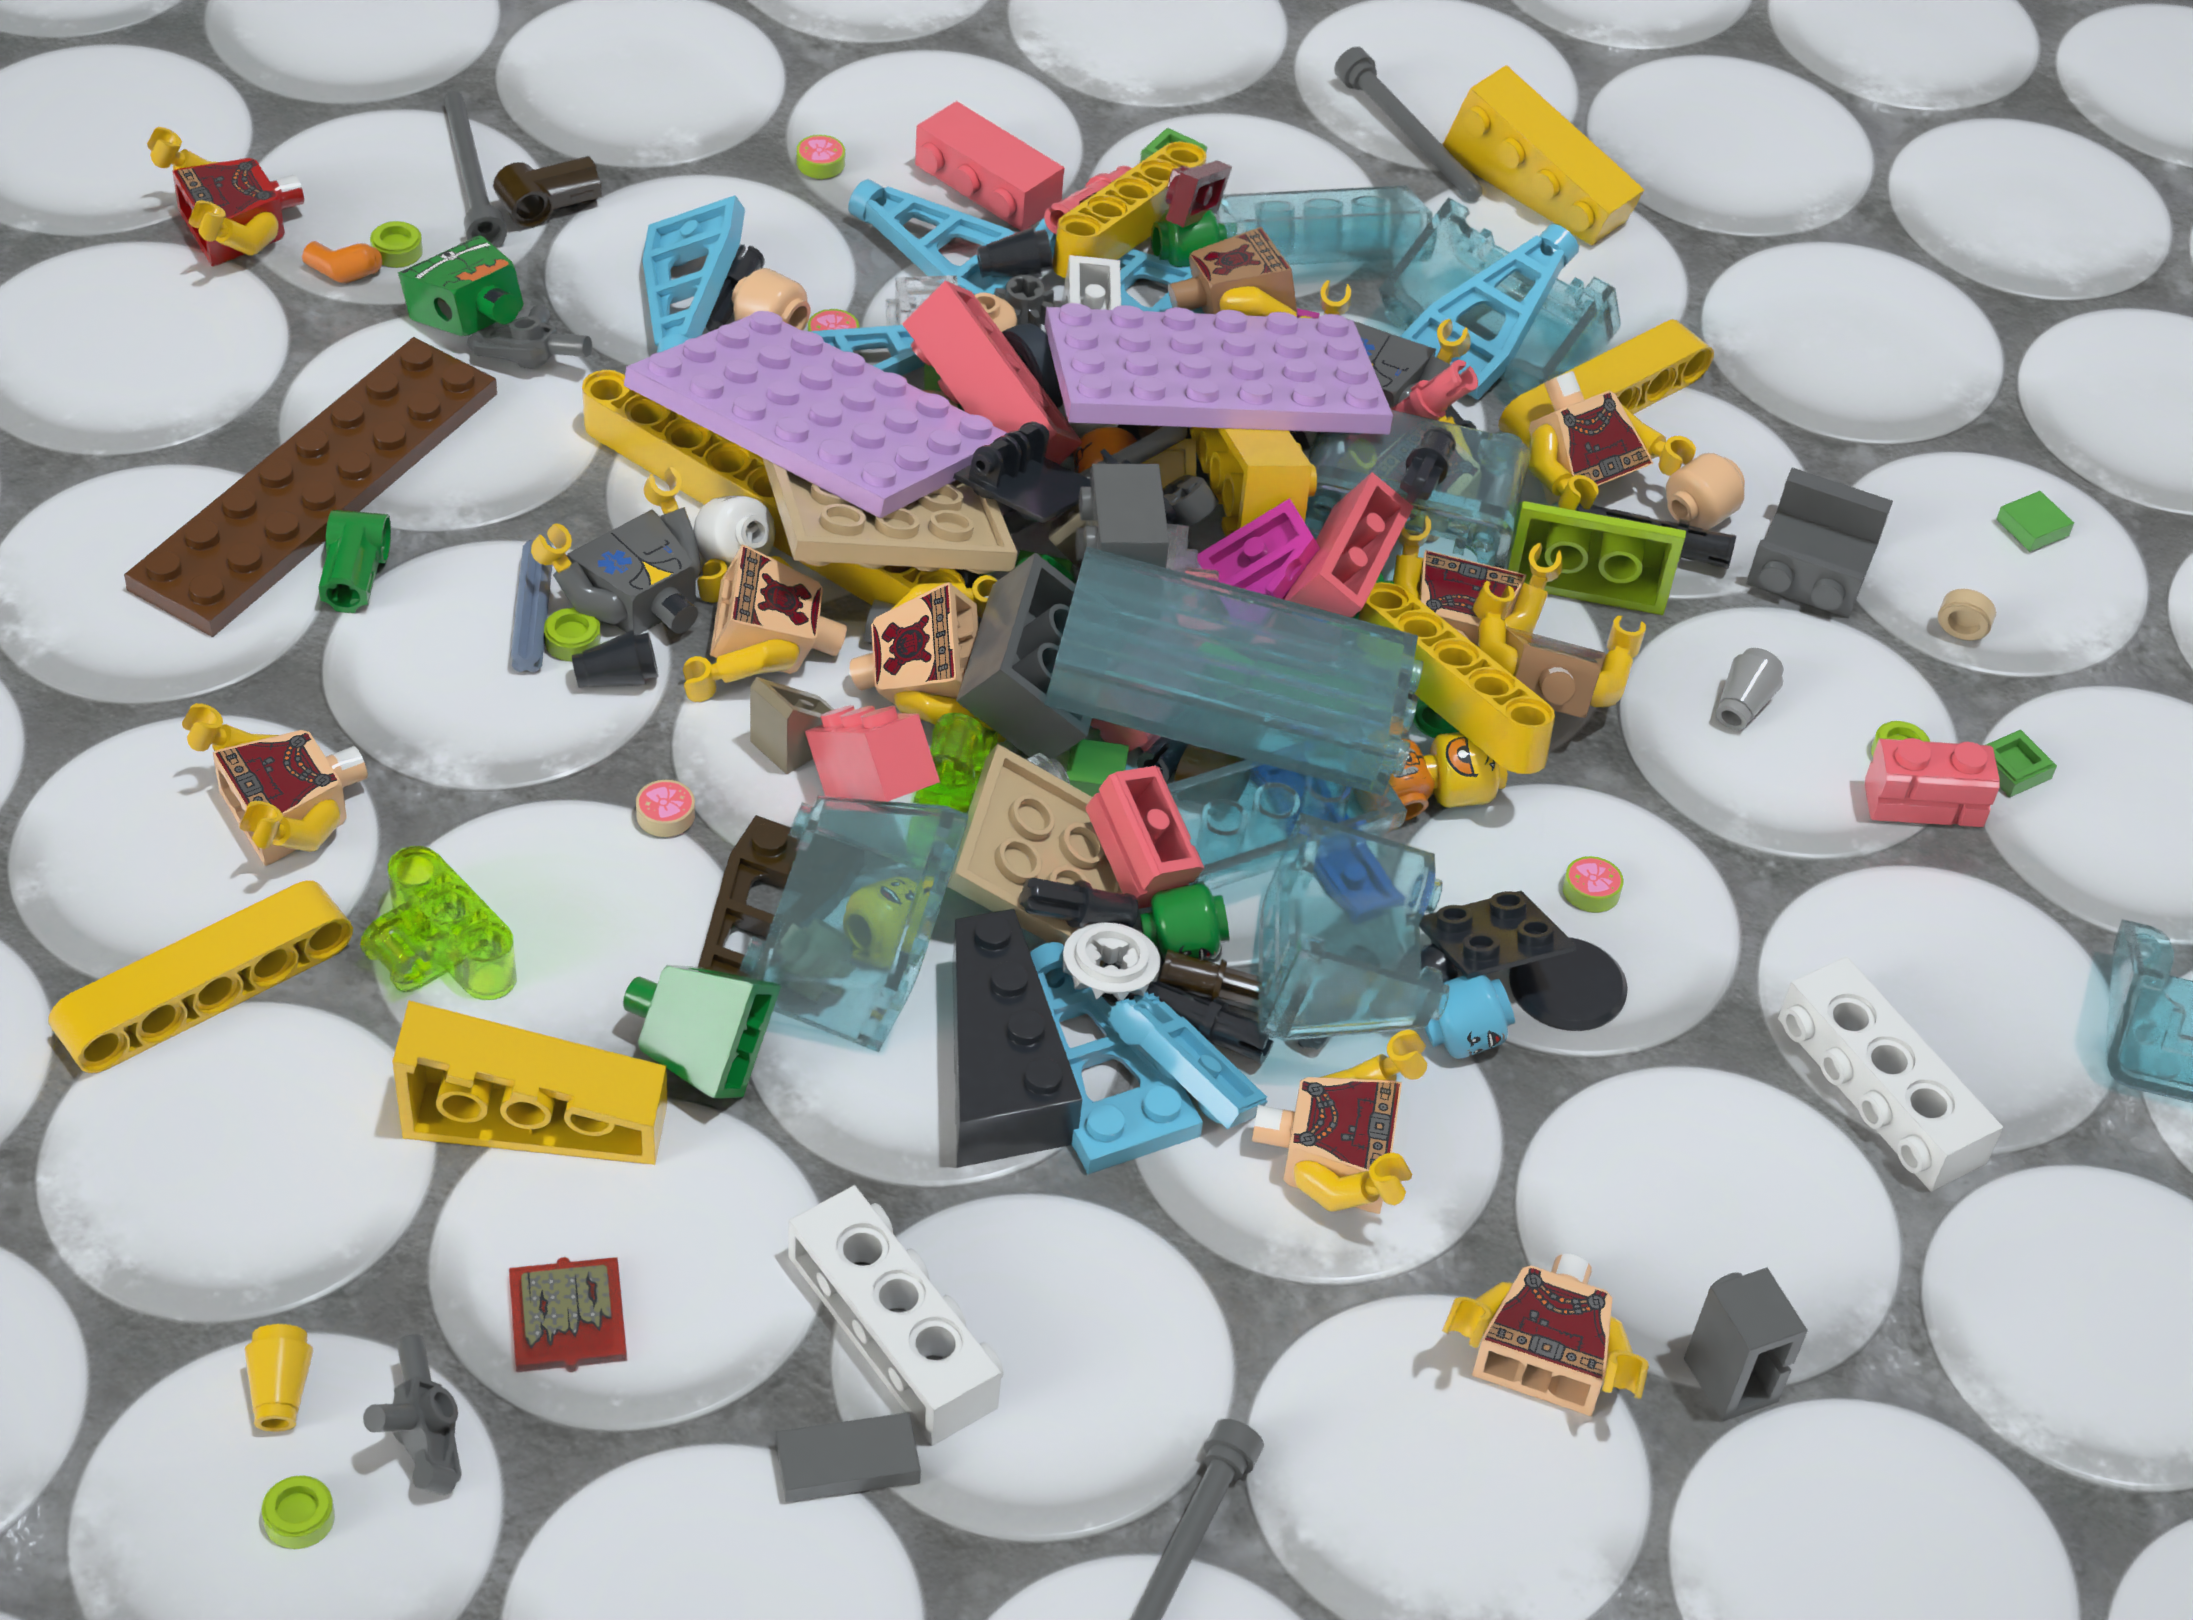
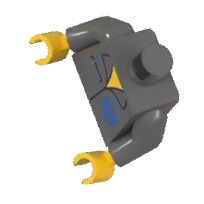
[1320,280,1471,409]
[531,467,701,635]

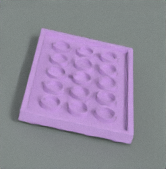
[1045,303,1393,434]
[624,311,1007,518]

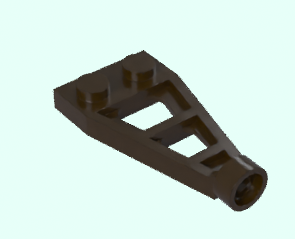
[698,815,863,980]

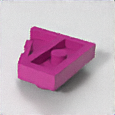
[1195,498,1320,643]

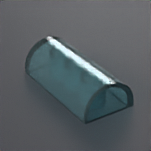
[1216,185,1432,265]
[1167,727,1407,890]

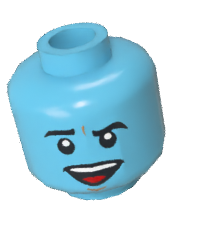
[1420,975,1515,1059]

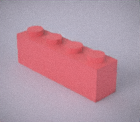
[902,281,1082,464]

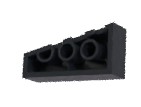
[952,908,1082,1168]

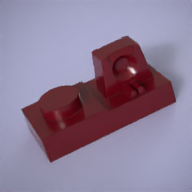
[1166,160,1232,227]

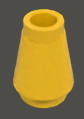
[244,1324,314,1431]

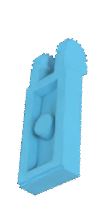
[1108,992,1268,1129]

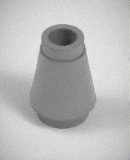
[1716,648,1784,730]

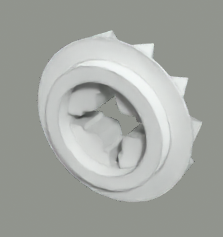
[1063,923,1160,1001]

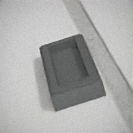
[775,1412,921,1503]

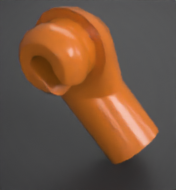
[302,241,382,283]

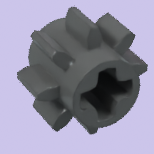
[994,275,1055,328]

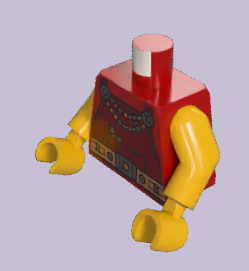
[147,127,304,267]

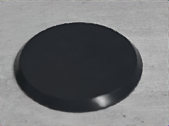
[1509,937,1628,1031]

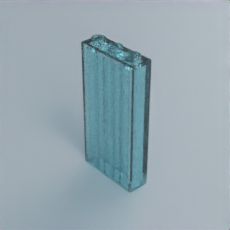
[1044,547,1423,796]

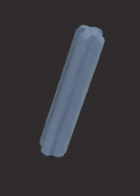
[511,540,552,673]

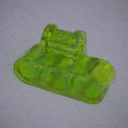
[903,713,998,863]
[360,846,517,1000]

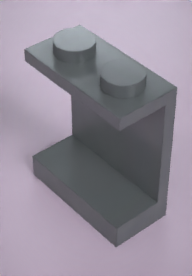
[1746,467,1893,618]

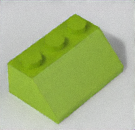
[1507,501,1686,615]

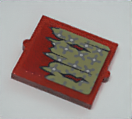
[509,1257,627,1373]

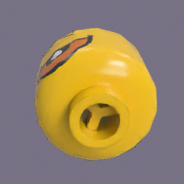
[1423,732,1508,808]

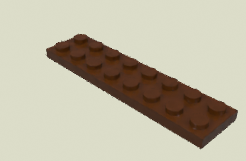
[124,337,497,637]

